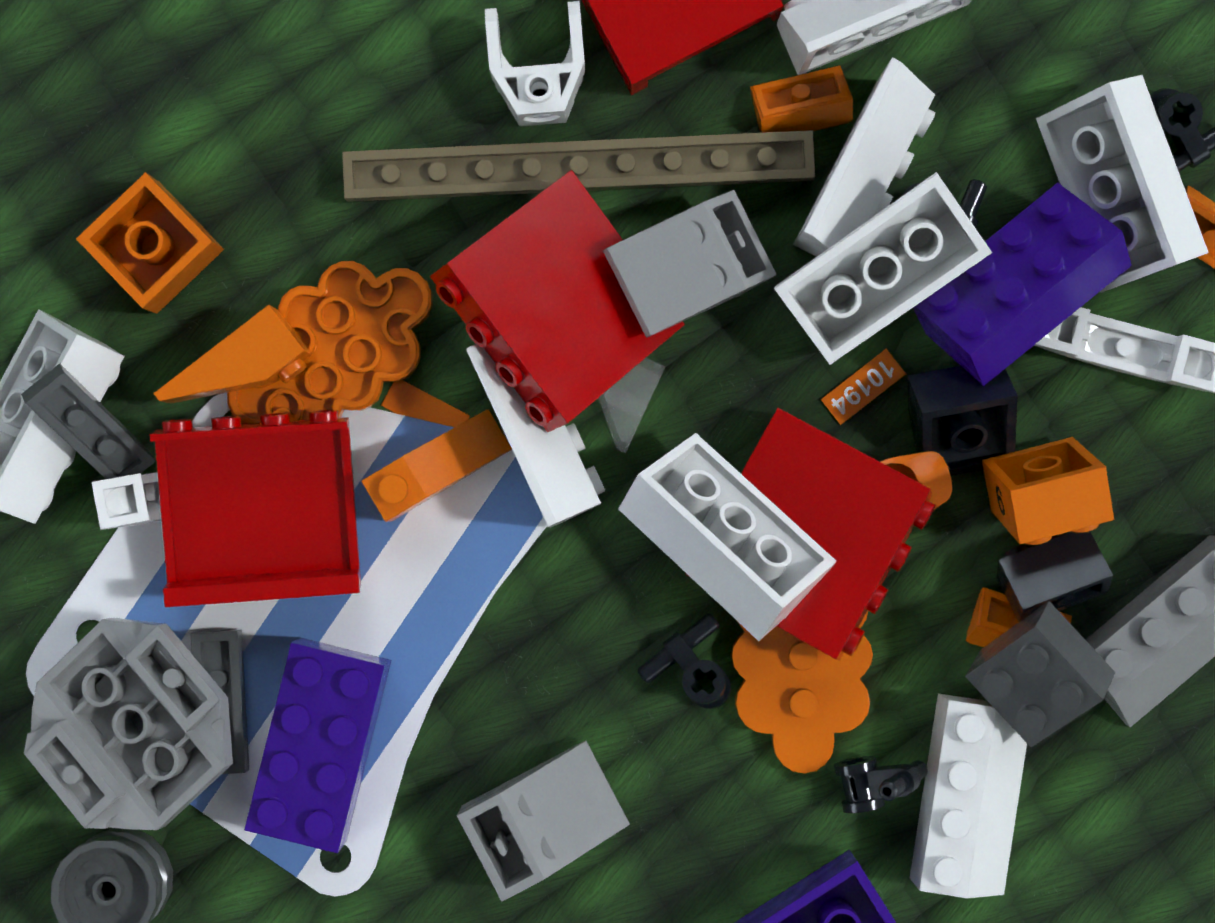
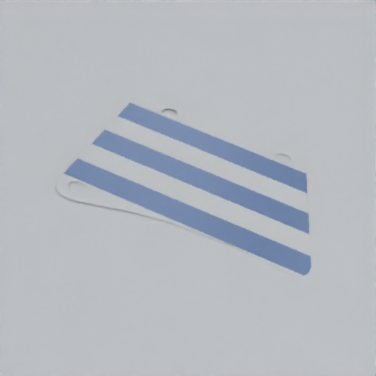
[26,393,547,896]

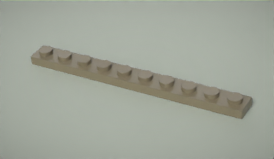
[342,130,815,202]

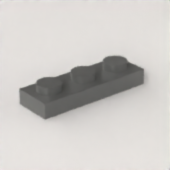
[21,364,156,479]
[190,629,249,774]

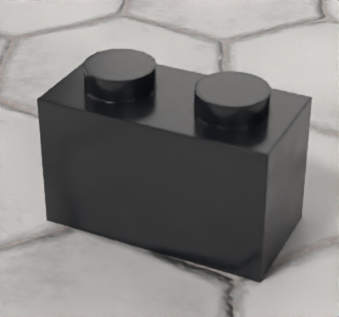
[996,531,1113,622]

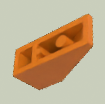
[153,305,312,404]
[361,409,512,522]

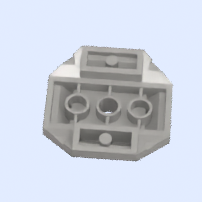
[24,618,233,830]

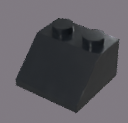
[908,366,1018,476]

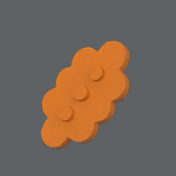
[227,261,433,424]
[731,611,873,774]

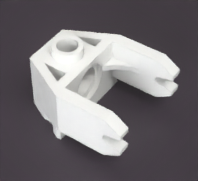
[485,1,585,127]

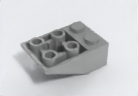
[603,190,777,338]
[457,740,630,902]

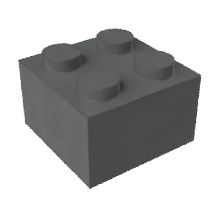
[965,601,1115,747]

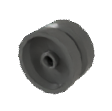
[51,828,173,923]

